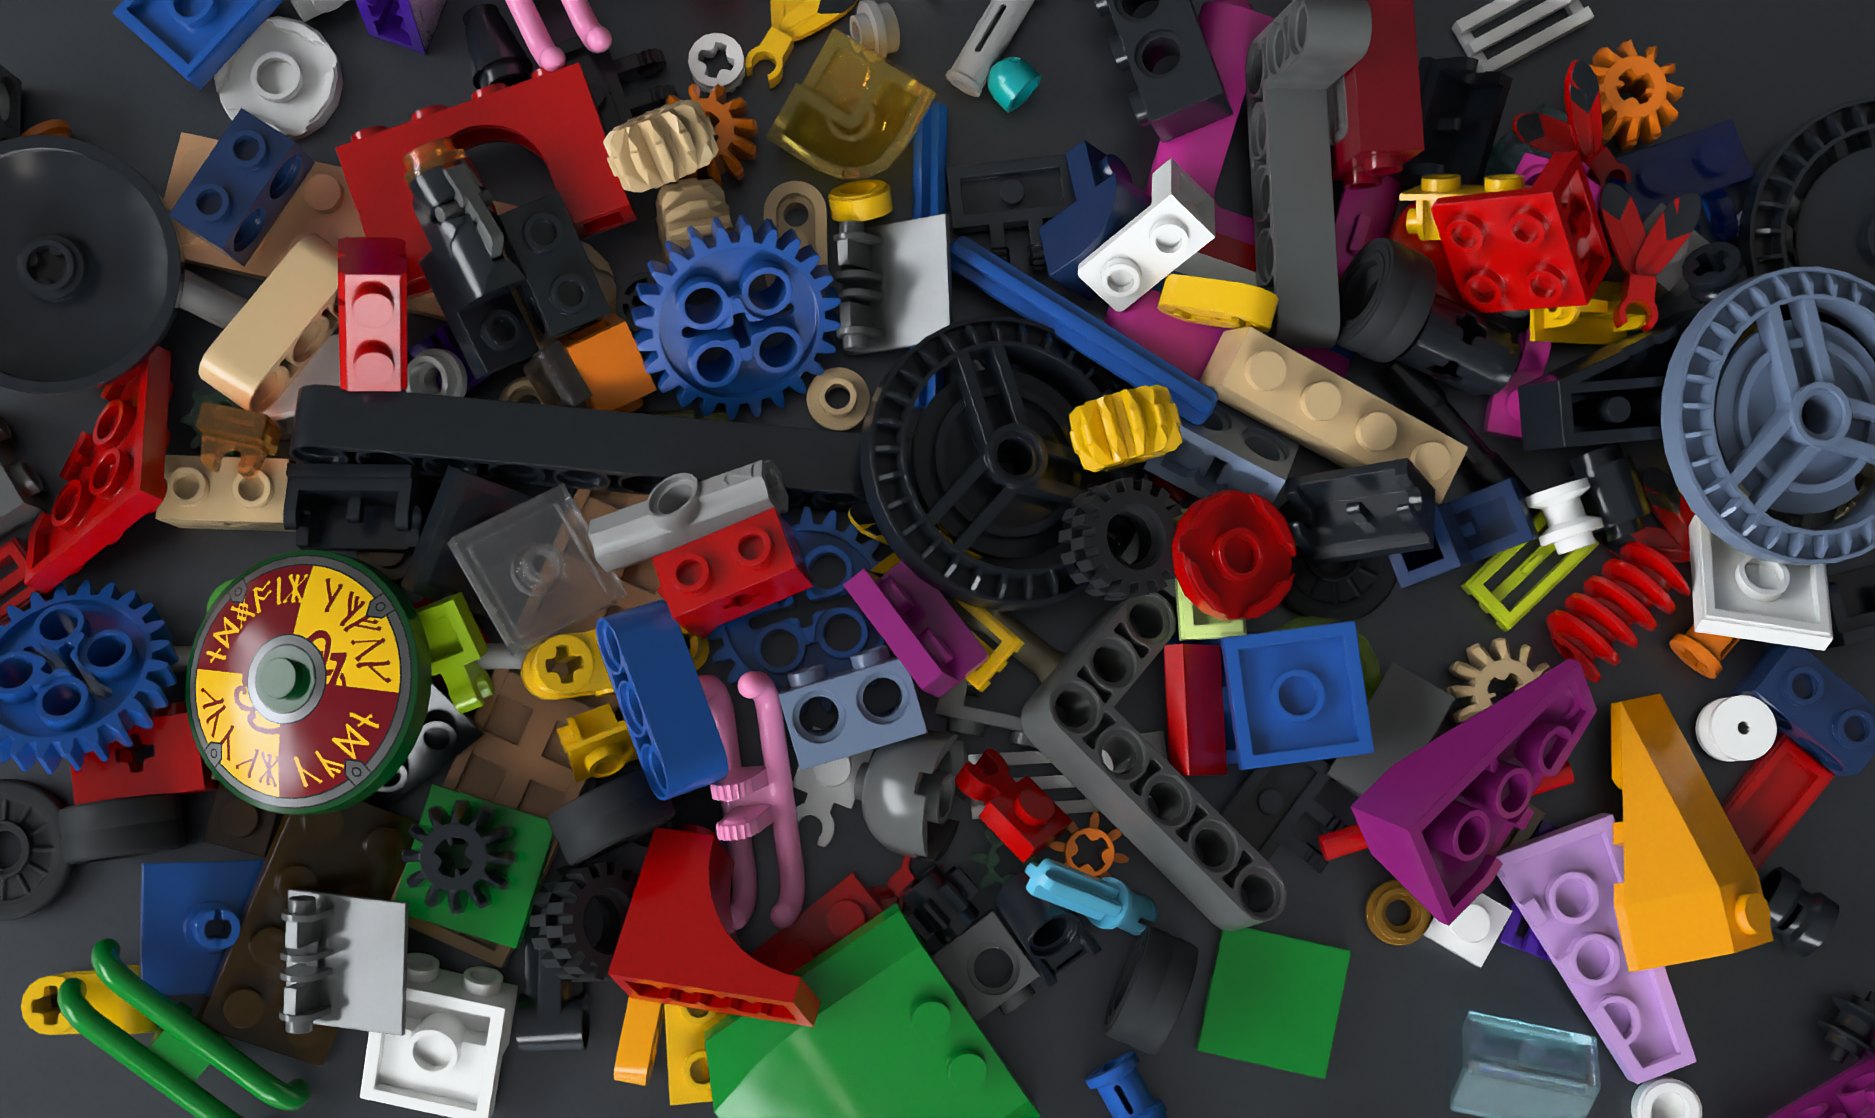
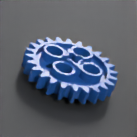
[631,215,841,420]
[705,506,886,715]
[0,580,179,774]

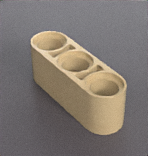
[199,233,339,415]

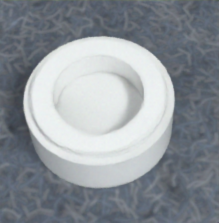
[1631,1076,1703,1118]

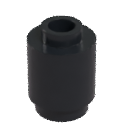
[1569,443,1653,542]

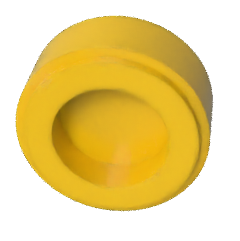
[828,180,893,222]

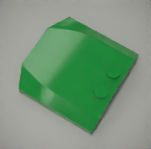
[703,902,1041,1118]

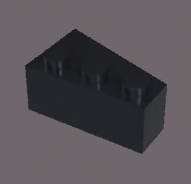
[1518,307,1729,451]

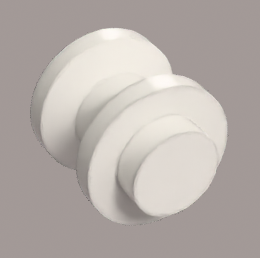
[1525,478,1604,555]
[1695,695,1777,762]

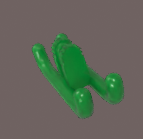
[57,938,311,1118]

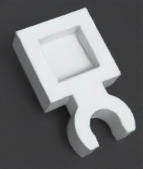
[793,726,874,847]

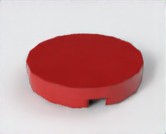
[1171,490,1296,621]

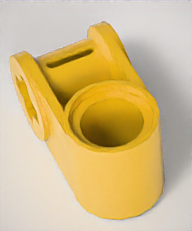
[520,629,616,700]
[21,965,158,1035]

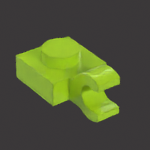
[415,592,495,714]

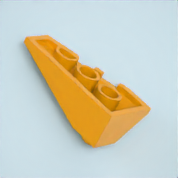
[1611,693,1774,972]

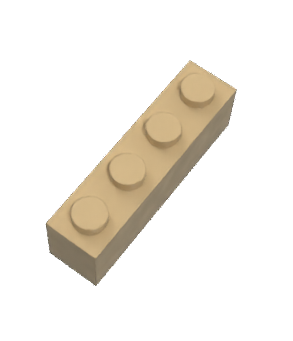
[1199,326,1468,505]

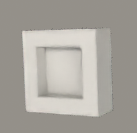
[1423,893,1512,967]

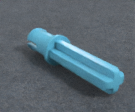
[1025,858,1157,936]

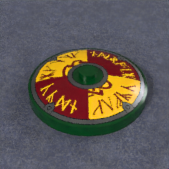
[186,550,432,815]

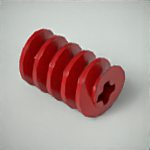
[1546,541,1690,683]

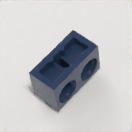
[168,108,315,267]
[1730,644,1875,777]

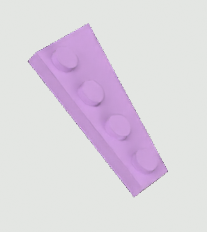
[1495,813,1697,1084]

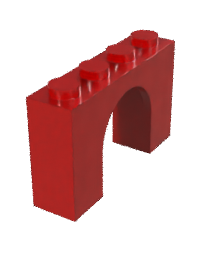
[335,62,637,301]

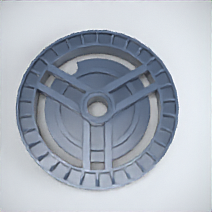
[1661,266,1875,565]

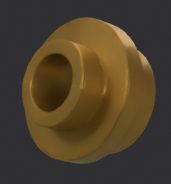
[1365,880,1431,945]

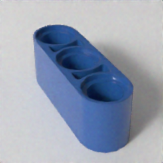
[596,599,728,801]

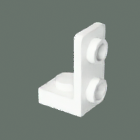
[1078,158,1215,312]

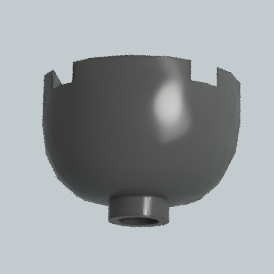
[854,730,968,861]

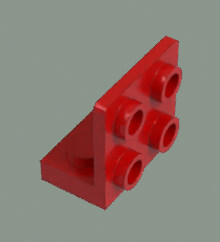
[1431,150,1612,313]

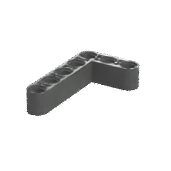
[1245,0,1372,349]
[1021,592,1287,931]

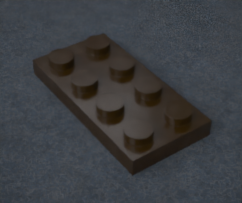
[196,800,420,1067]

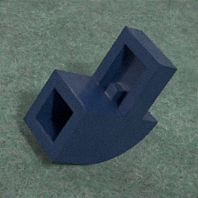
[1039,140,1152,301]
[1388,477,1539,589]

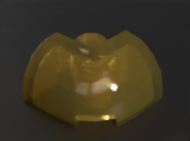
[766,28,938,180]

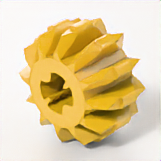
[1069,385,1182,472]

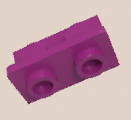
[843,561,989,698]

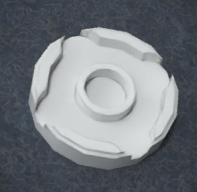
[214,16,343,140]

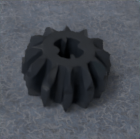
[401,800,518,914]

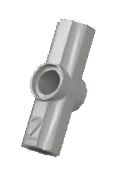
[588,459,789,572]

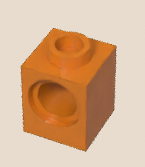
[556,312,657,413]

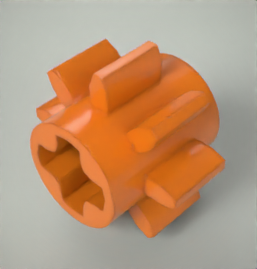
[1048,812,1129,879]

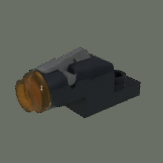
[402,137,540,380]

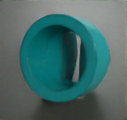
[987,57,1042,113]

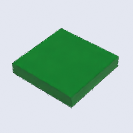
[395,784,555,949]
[1195,927,1351,1079]

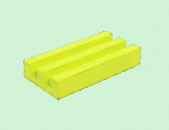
[1460,509,1600,632]

